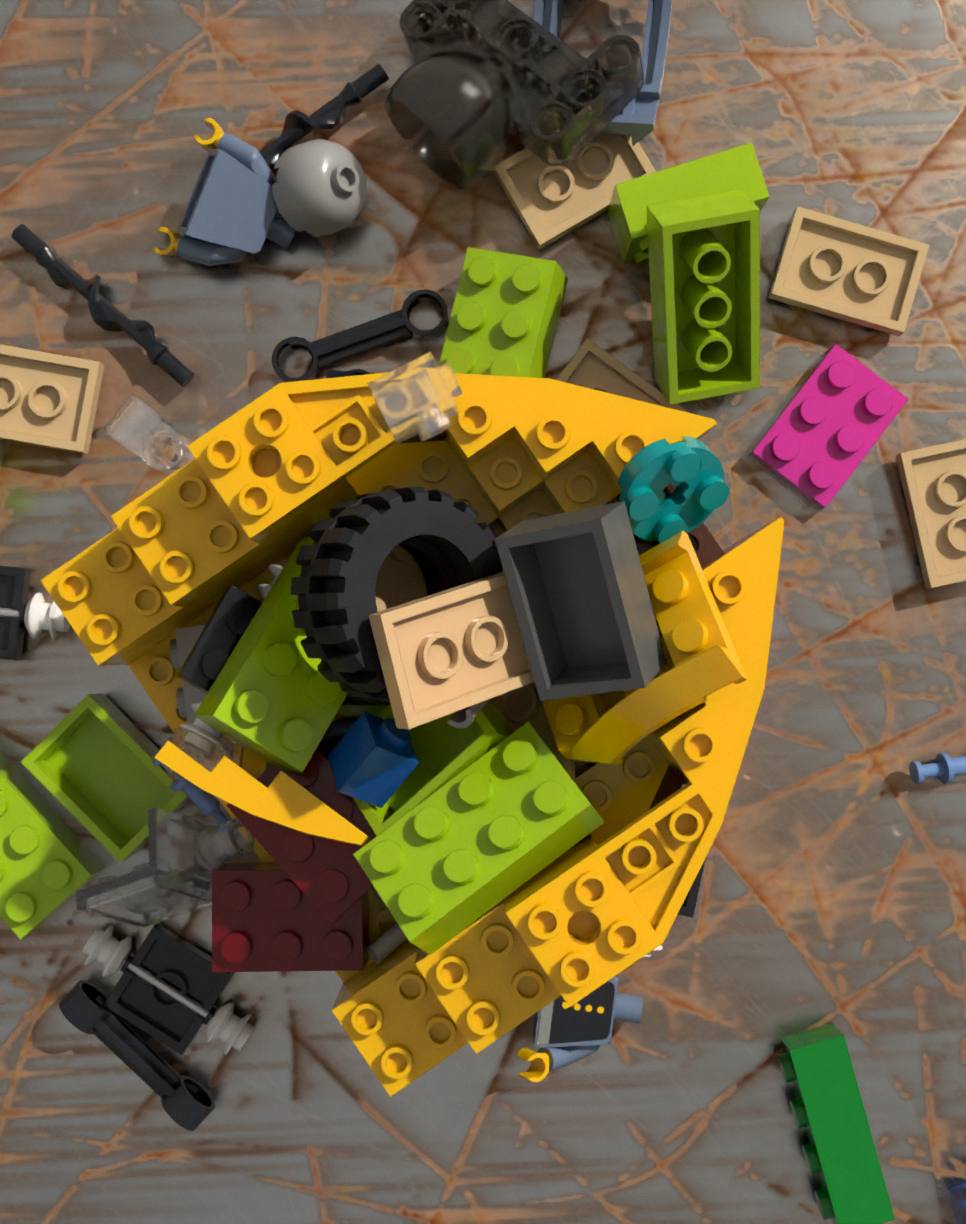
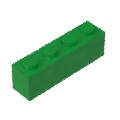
[777,1024,895,1224]

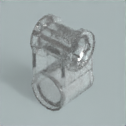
[103,393,195,475]

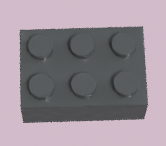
[495,501,667,701]

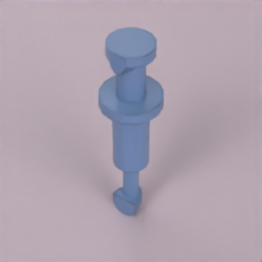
[909,753,966,784]
[152,758,241,836]

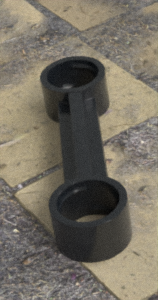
[272,290,448,382]
[59,980,215,1131]

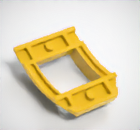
[542,530,747,766]

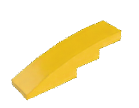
[154,741,370,847]

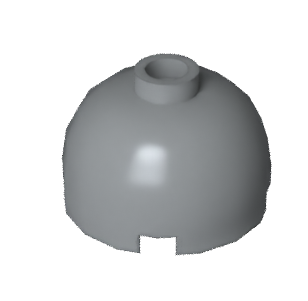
[272,139,367,238]

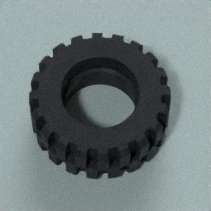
[290,487,503,702]

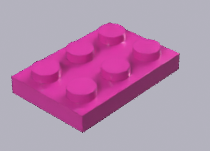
[749,344,908,509]

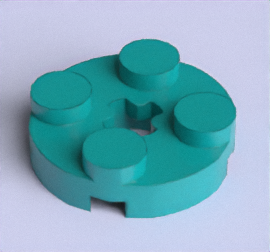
[615,436,729,544]

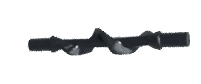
[259,64,389,169]
[11,224,195,387]

